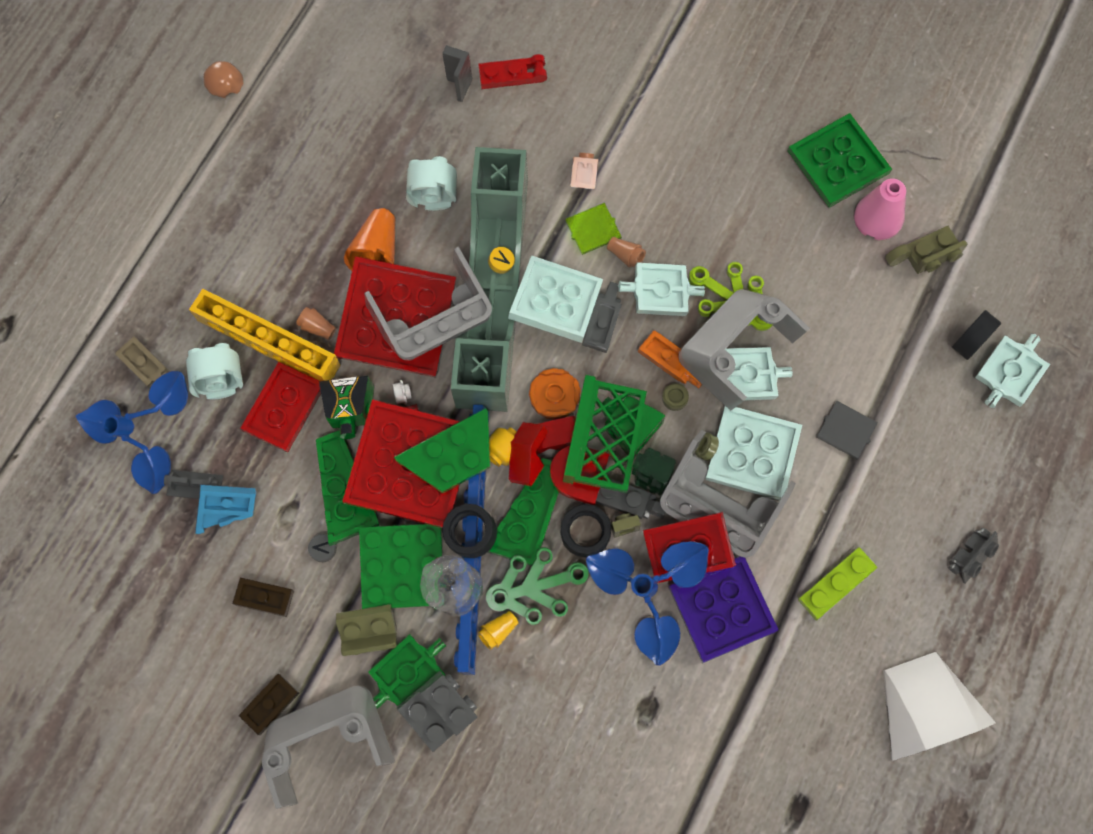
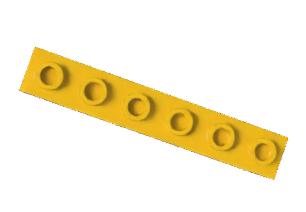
[189,288,341,381]

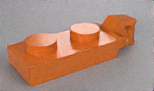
[638,330,702,388]

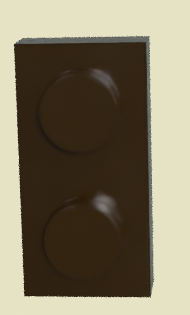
[232,577,294,617]
[239,674,299,735]

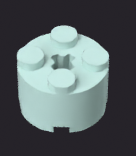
[406,156,457,211]
[186,343,243,400]

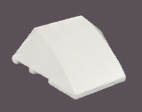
[883,652,996,761]

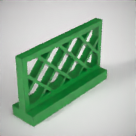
[563,375,647,493]

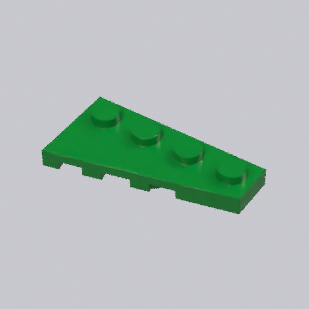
[316,430,380,546]
[487,458,559,566]

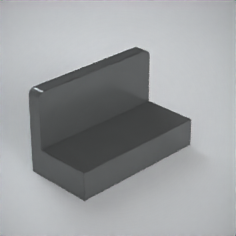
[443,45,472,102]

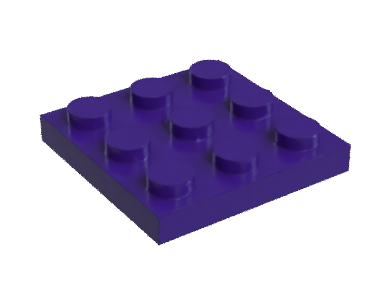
[669,556,779,664]

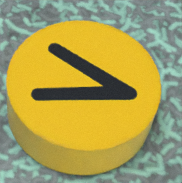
[488,247,515,274]

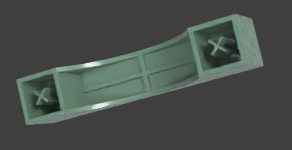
[451,147,528,412]

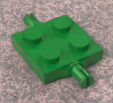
[368,634,447,709]

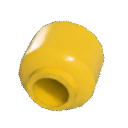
[489,427,517,467]

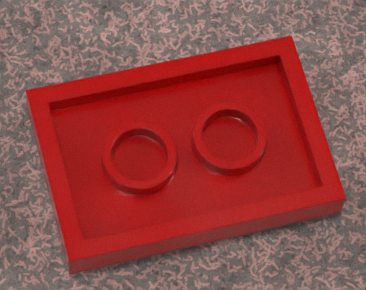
[240,362,321,453]
[643,512,736,583]

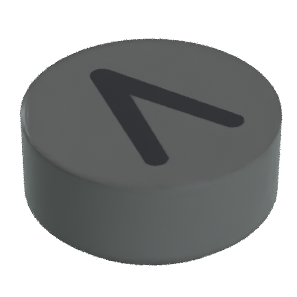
[308,534,336,562]

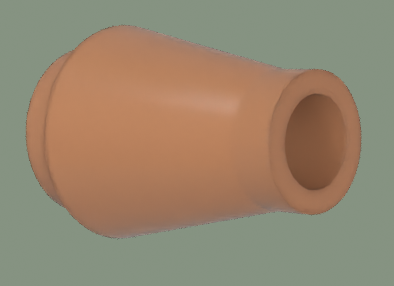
[607,237,646,268]
[296,307,337,340]

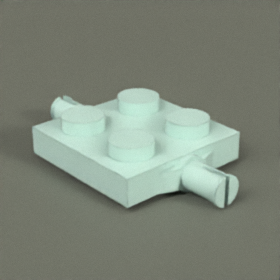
[618,263,705,316]
[975,334,1050,408]
[725,347,793,400]

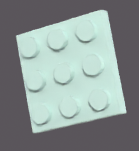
[508,255,603,343]
[705,406,802,500]

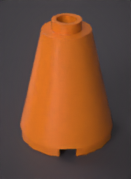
[344,208,395,271]

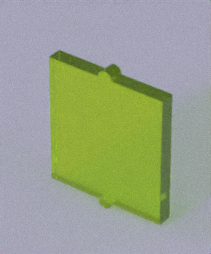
[565,203,622,255]

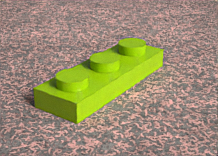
[798,547,878,621]

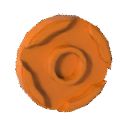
[529,368,581,420]

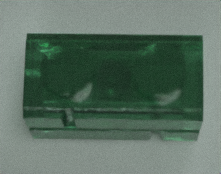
[631,448,676,496]

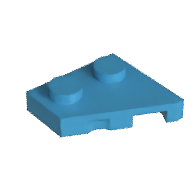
[195,485,256,534]

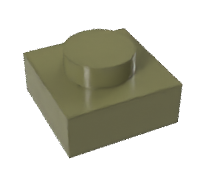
[611,514,641,538]

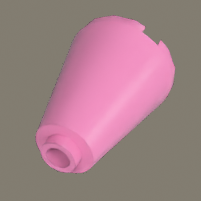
[854,179,906,240]

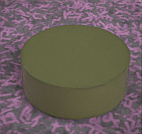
[885,244,912,267]
[662,383,689,411]
[695,433,719,461]

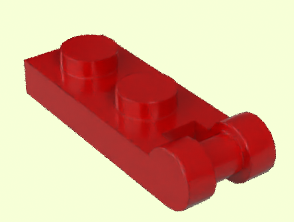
[478,54,547,89]

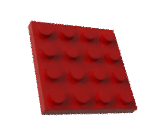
[334,256,456,378]
[342,399,460,528]

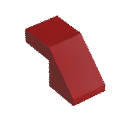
[536,416,576,455]
[509,422,548,486]

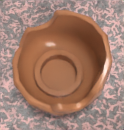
[204,61,243,98]

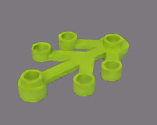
[689,262,773,331]

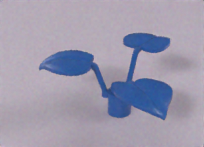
[76,371,188,494]
[586,542,709,666]

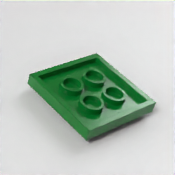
[787,113,892,208]
[359,524,445,609]

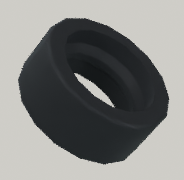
[952,310,1001,360]
[442,504,497,558]
[560,504,611,558]

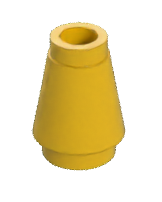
[477,611,519,650]

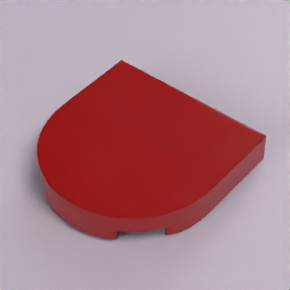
[550,446,609,505]

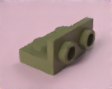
[907,226,968,274]
[336,604,397,656]

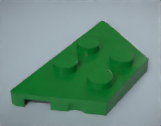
[394,408,490,494]

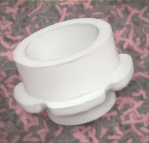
[393,380,411,405]

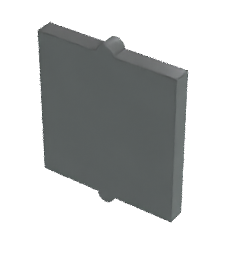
[816,401,878,459]

